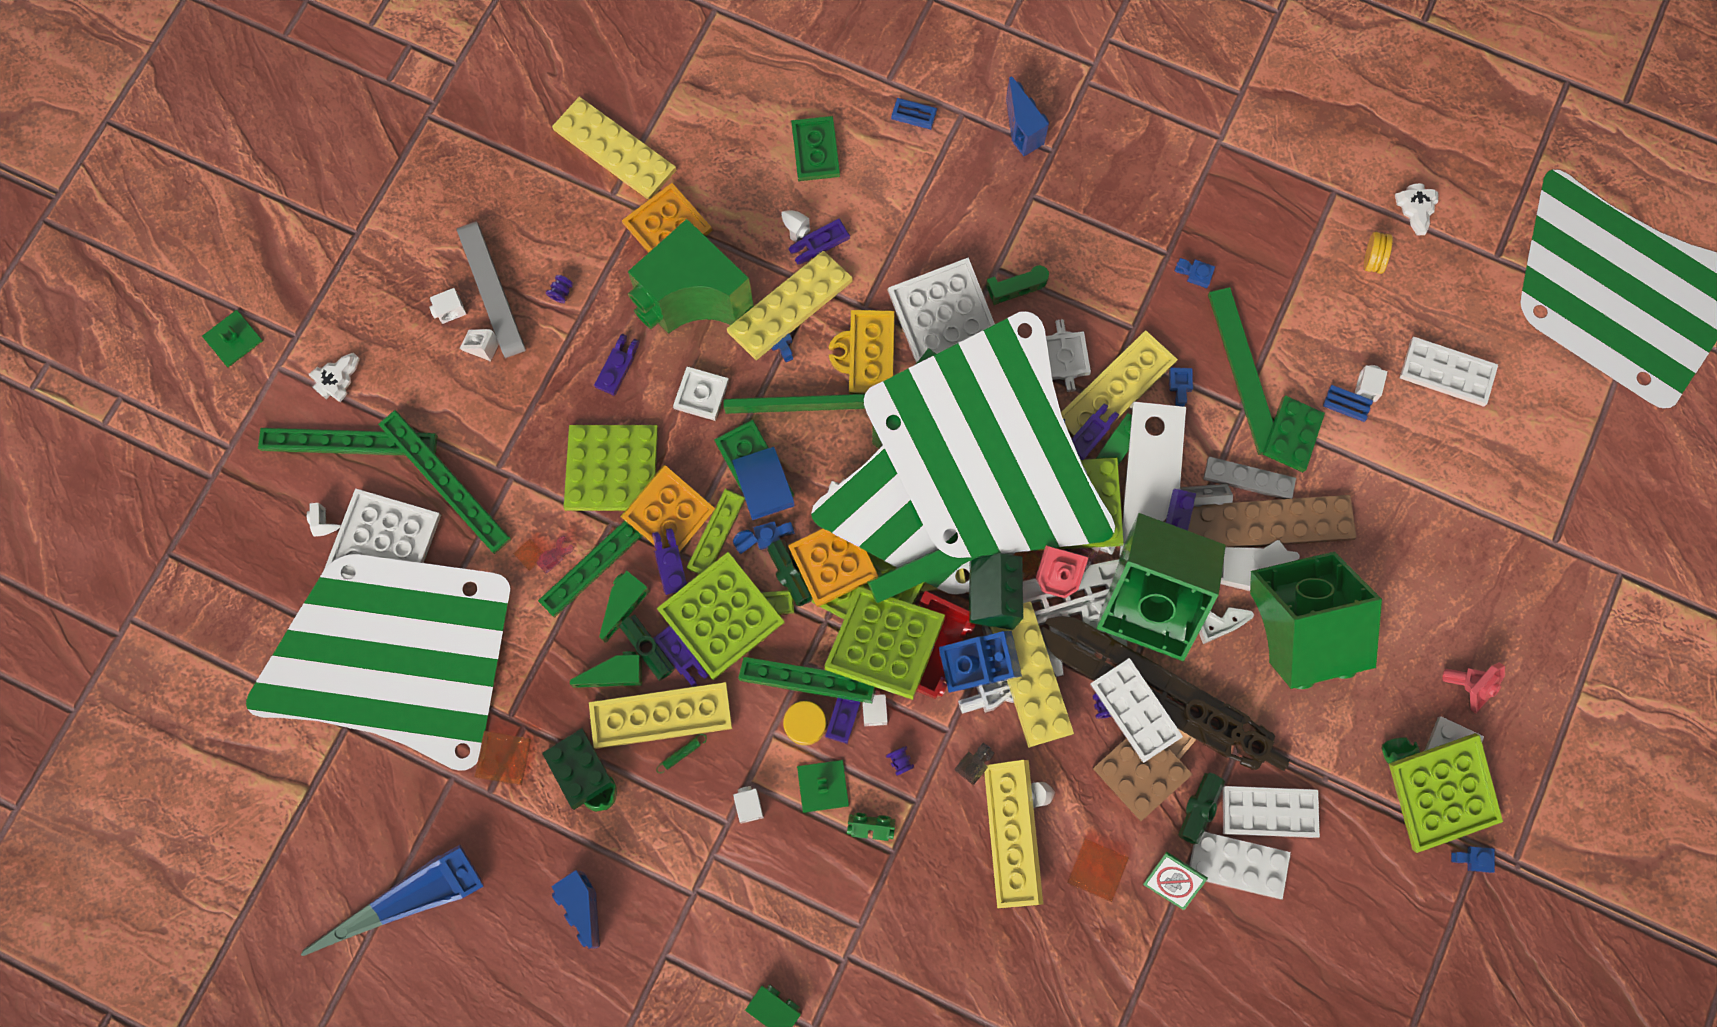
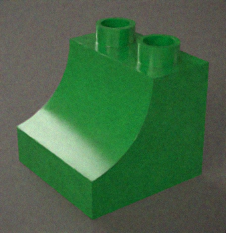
[628,219,754,334]
[1096,513,1226,661]
[1250,551,1382,689]

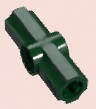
[767,539,813,606]
[619,614,675,681]
[1178,772,1225,845]

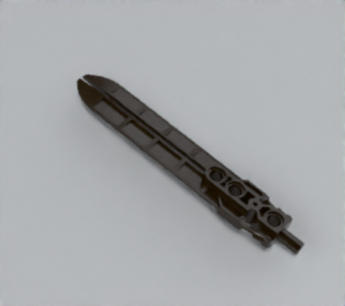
[1041,616,1290,771]

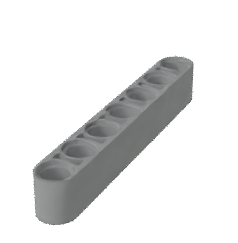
[456,221,526,359]

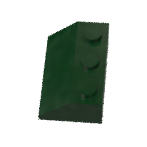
[969,553,1023,630]

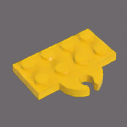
[828,310,894,394]

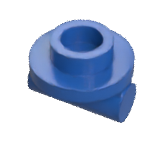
[733,530,758,554]

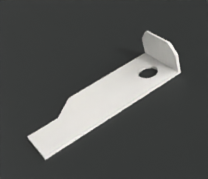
[1119,402,1186,556]

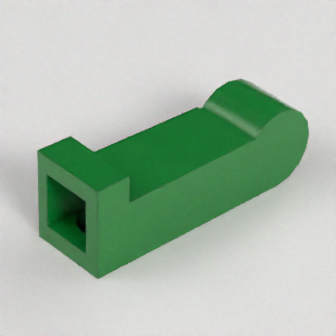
[986,265,1049,305]

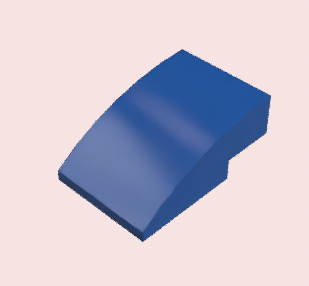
[732,447,795,520]
[939,631,1022,693]

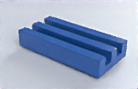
[891,98,937,130]
[1323,385,1373,422]

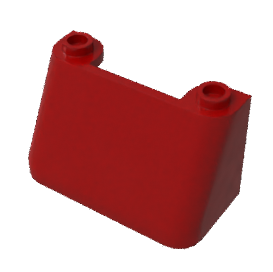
[916,591,976,699]

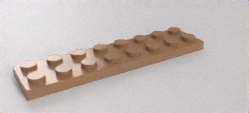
[1188,495,1357,548]

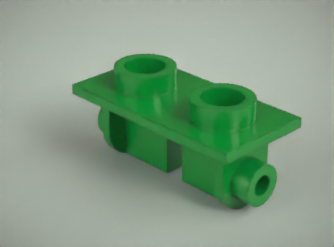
[847,812,895,841]

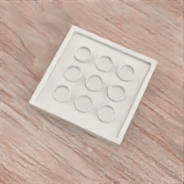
[887,257,995,363]
[323,488,441,580]

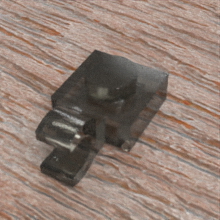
[954,743,995,785]

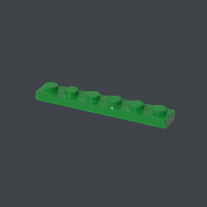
[738,657,876,704]

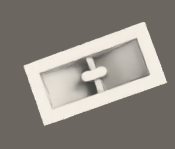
[460,329,499,361]

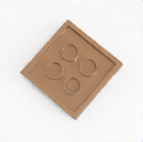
[1092,738,1193,821]

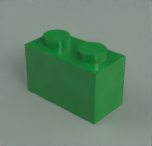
[745,984,802,1027]

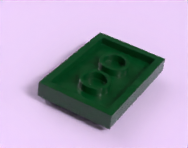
[542,728,614,810]

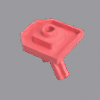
[1036,545,1089,598]
[1442,662,1505,714]

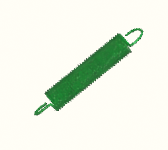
[656,734,707,773]

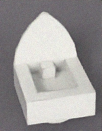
[782,210,810,242]
[307,503,341,537]
[1031,782,1055,808]

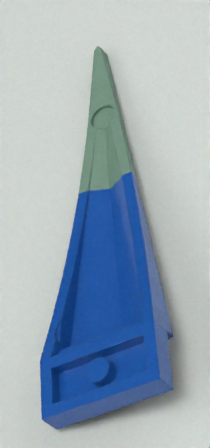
[301,845,484,956]

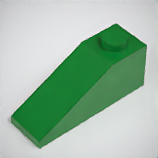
[1096,413,1146,466]
[599,571,650,643]
[570,651,642,688]

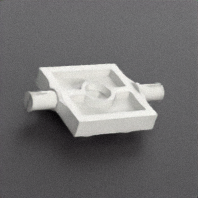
[1046,319,1091,392]

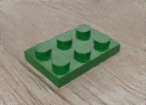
[791,116,840,181]
[1263,395,1325,473]

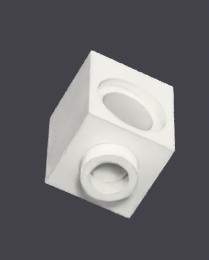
[429,288,466,324]
[1355,365,1388,402]
[863,691,887,726]
[733,786,764,824]

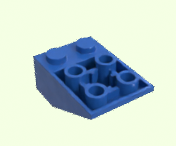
[1006,76,1049,157]
[551,870,600,949]

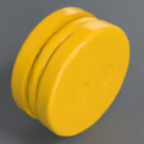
[1364,232,1393,274]
[783,701,826,746]

